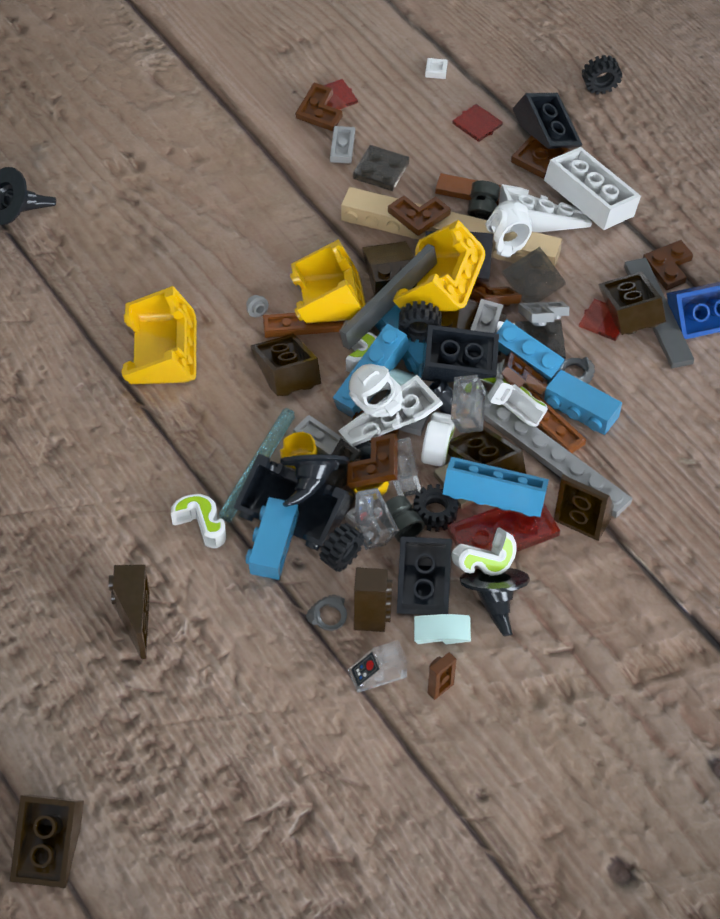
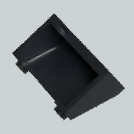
[233,453,355,551]

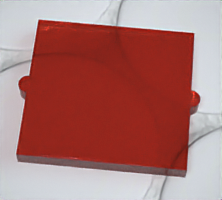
[324,79,358,110]
[452,104,503,142]
[579,298,620,341]

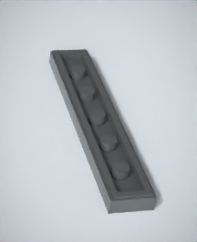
[339,244,437,350]
[624,258,694,369]

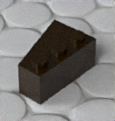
[354,567,393,632]

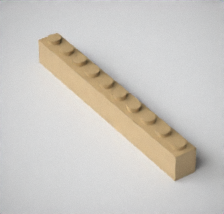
[341,187,562,273]

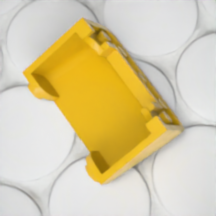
[393,220,485,311]
[290,239,366,323]
[121,286,197,384]

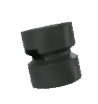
[467,180,500,220]
[379,495,425,542]

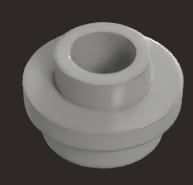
[246,295,269,317]

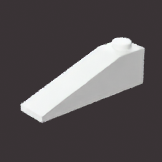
[499,184,592,233]
[338,375,443,447]

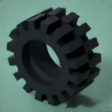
[582,55,622,95]
[398,301,442,343]
[413,484,458,532]
[319,523,365,572]

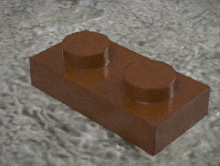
[427,652,457,700]

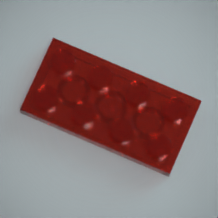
[448,504,560,568]

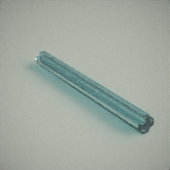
[219,408,295,522]

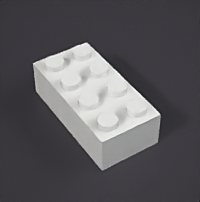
[544,147,641,230]

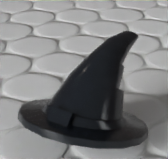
[0,167,56,226]
[280,455,349,507]
[460,568,530,636]

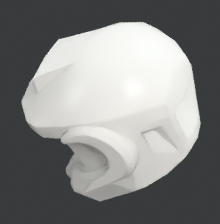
[485,200,532,258]
[349,364,403,418]

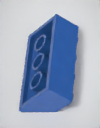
[666,282,720,339]

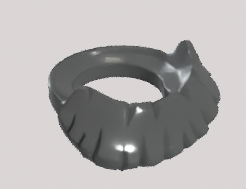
[559,357,595,384]
[306,595,347,631]

